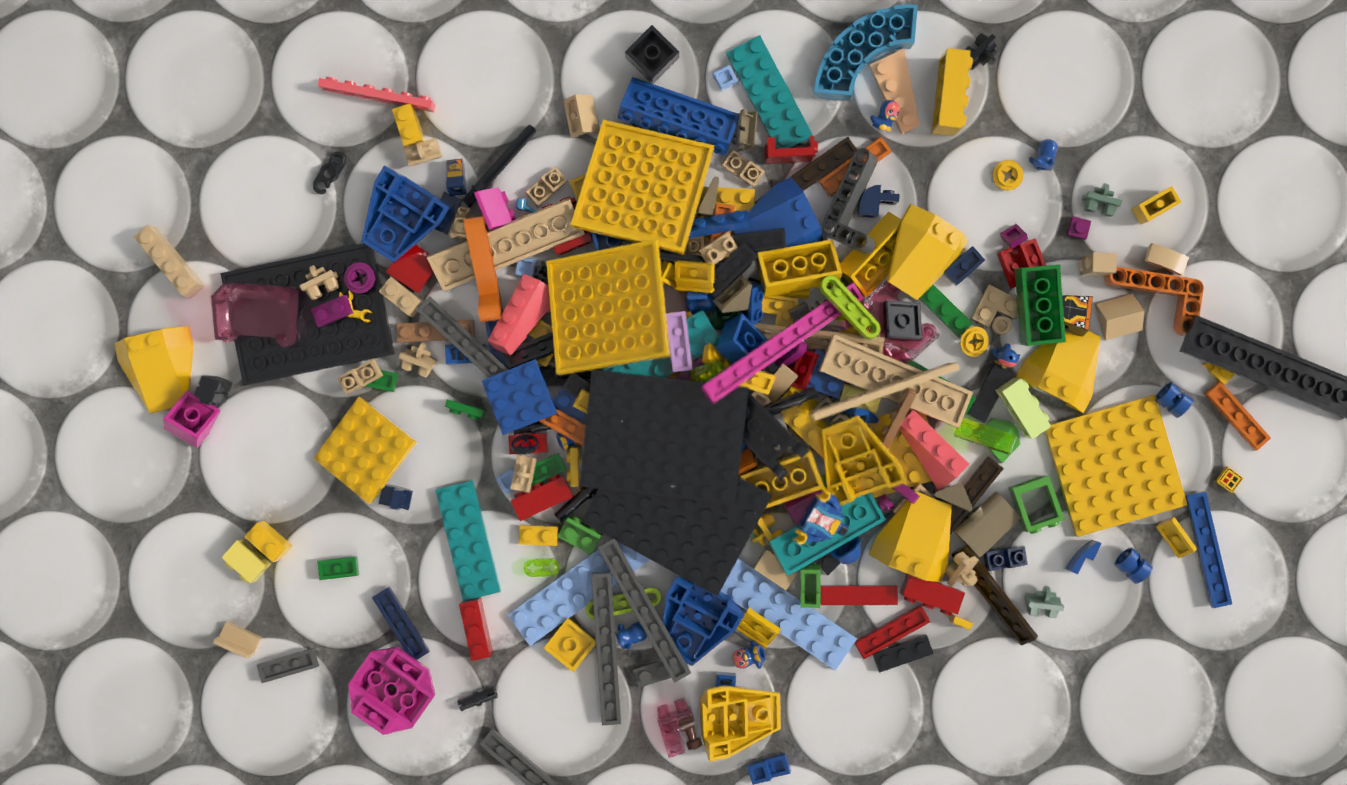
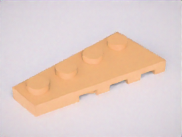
[869,49,920,135]

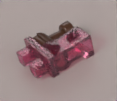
[657,698,703,758]

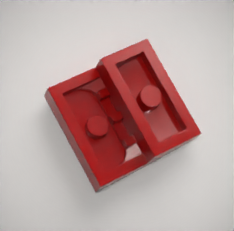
[997,238,1046,289]
[386,245,434,293]
[788,350,819,390]

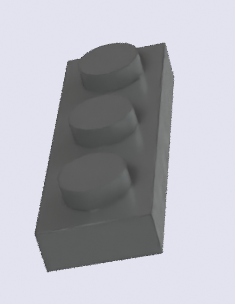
[257,648,319,683]

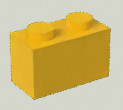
[392,103,425,147]
[1131,186,1182,225]
[245,521,292,563]

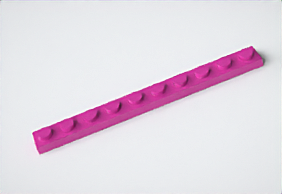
[701,282,864,403]

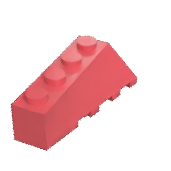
[488,274,551,356]
[899,410,970,491]

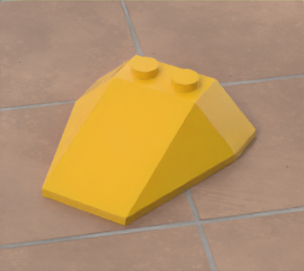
[887,204,967,300]
[114,326,194,413]
[1015,331,1101,414]
[822,416,907,506]
[869,491,952,582]
[700,686,781,762]

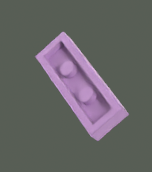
[666,311,692,372]

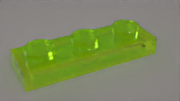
[954,418,1017,455]

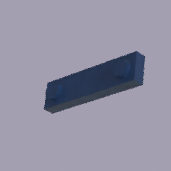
[372,586,430,660]

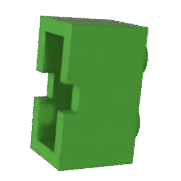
[801,564,821,608]

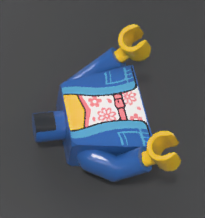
[792,487,849,544]

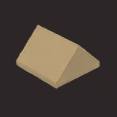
[1095,294,1144,340]

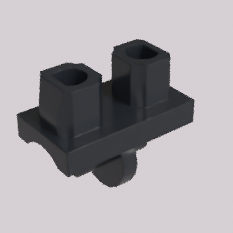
[964,33,997,71]

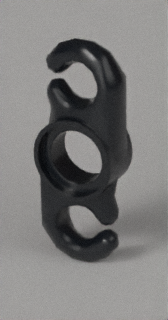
[313,151,346,194]

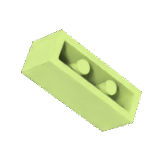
[995,378,1051,439]

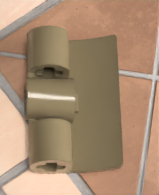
[954,491,1021,557]

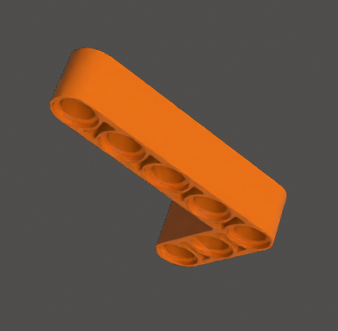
[464,216,502,322]
[1104,267,1204,335]

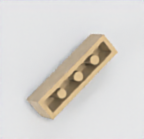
[133,225,205,298]

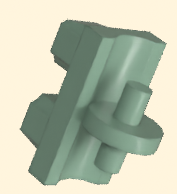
[1082,183,1122,217]
[1025,586,1064,618]

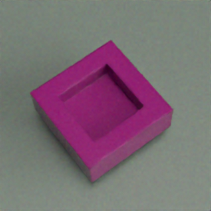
[1066,216,1091,240]
[1000,224,1028,249]

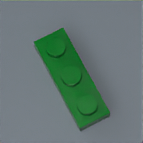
[919,285,973,337]

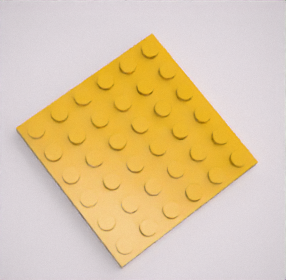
[571,120,714,254]
[546,239,670,375]
[1044,395,1188,537]

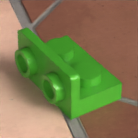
[557,515,602,555]

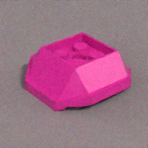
[348,647,436,735]

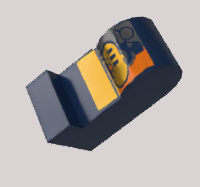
[446,159,467,196]

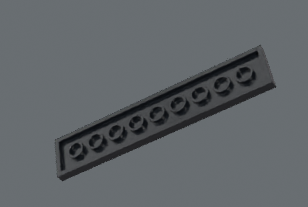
[1179,315,1347,419]

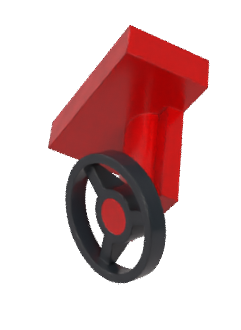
[508,433,548,455]

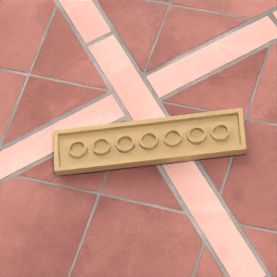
[427,198,585,292]
[818,334,973,428]

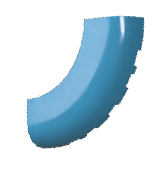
[813,4,918,101]

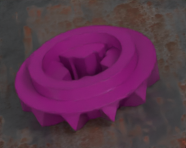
[344,262,376,294]

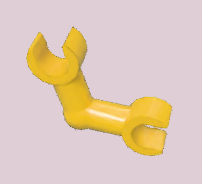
[339,291,373,322]

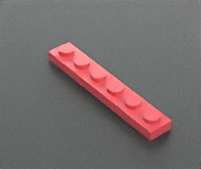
[318,77,436,112]

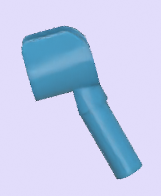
[515,198,536,213]

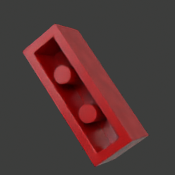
[511,474,574,521]
[900,573,965,616]
[459,597,493,661]

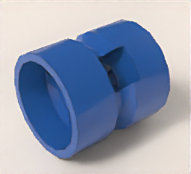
[1155,382,1194,418]
[1114,547,1153,584]

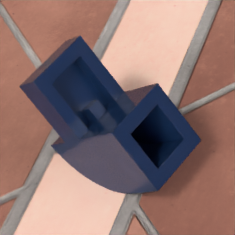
[857,185,900,218]
[378,484,413,510]

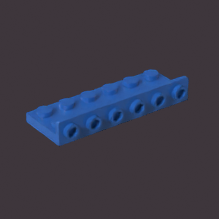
[617,77,739,156]

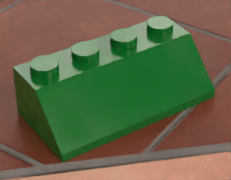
[1015,264,1066,346]

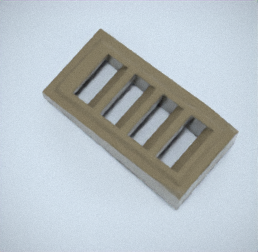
[697,176,719,217]

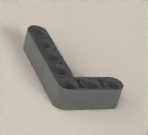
[821,148,878,254]

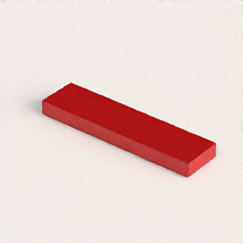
[820,585,898,605]
[855,605,930,659]

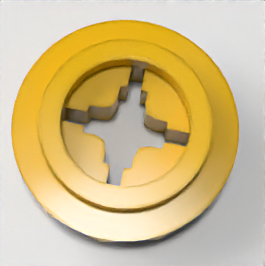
[992,160,1024,191]
[959,326,989,357]

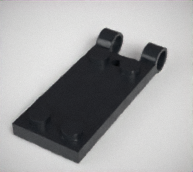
[743,391,809,480]

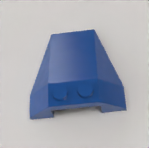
[361,165,450,263]
[733,177,823,261]
[662,577,744,666]

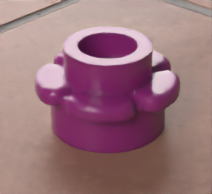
[877,494,894,511]

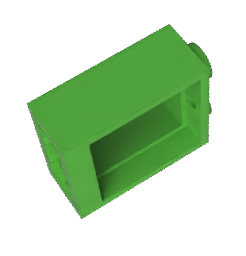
[1008,475,1065,534]

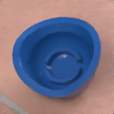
[830,536,861,564]

